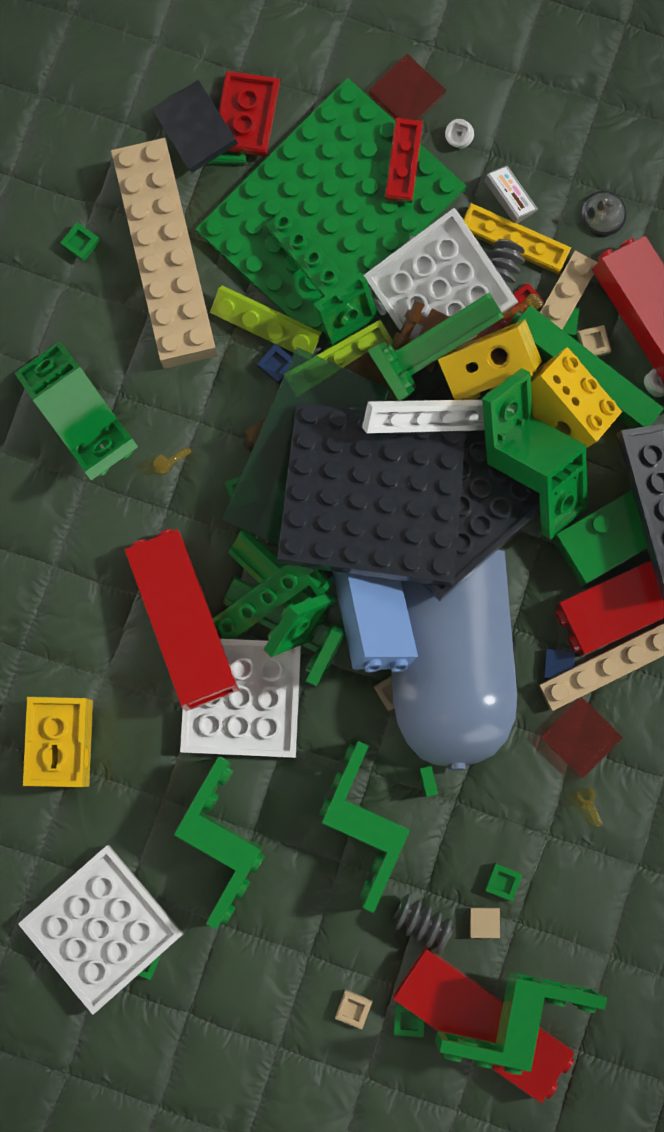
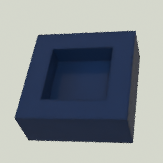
[257,344,297,384]
[543,649,575,679]

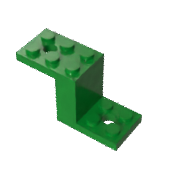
[15,341,138,480]
[482,368,588,539]
[319,741,410,913]
[174,757,265,930]
[435,971,607,1075]

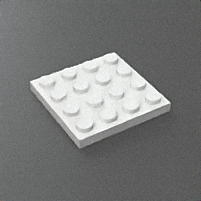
[363,208,518,340]
[180,639,301,758]
[18,845,183,1015]

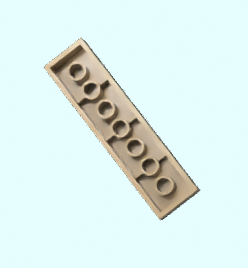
[111,138,218,369]

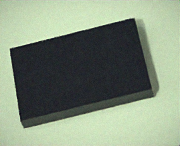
[153,80,238,173]

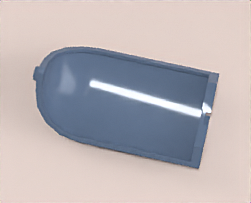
[391,550,517,772]

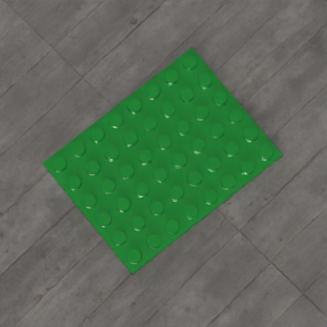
[196,78,466,337]

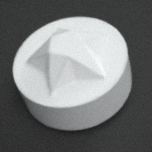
[445,119,474,148]
[644,369,664,397]

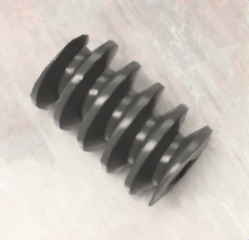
[490,239,525,290]
[388,894,454,955]

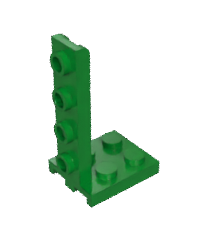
[266,209,378,346]
[368,292,504,401]
[228,528,338,657]
[213,565,334,639]
[222,576,345,686]

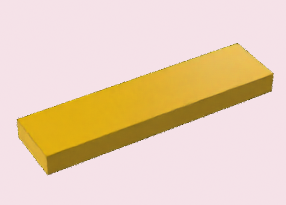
[463,203,571,275]

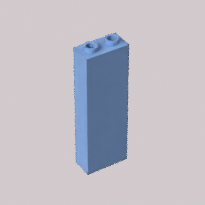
[332,571,418,672]

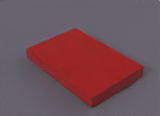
[218,71,280,157]

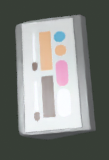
[484,166,538,224]

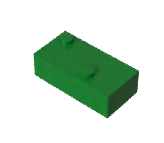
[552,490,648,587]

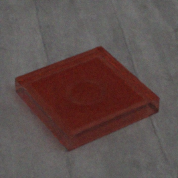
[369,53,446,120]
[541,697,623,778]

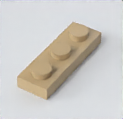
[540,250,598,329]

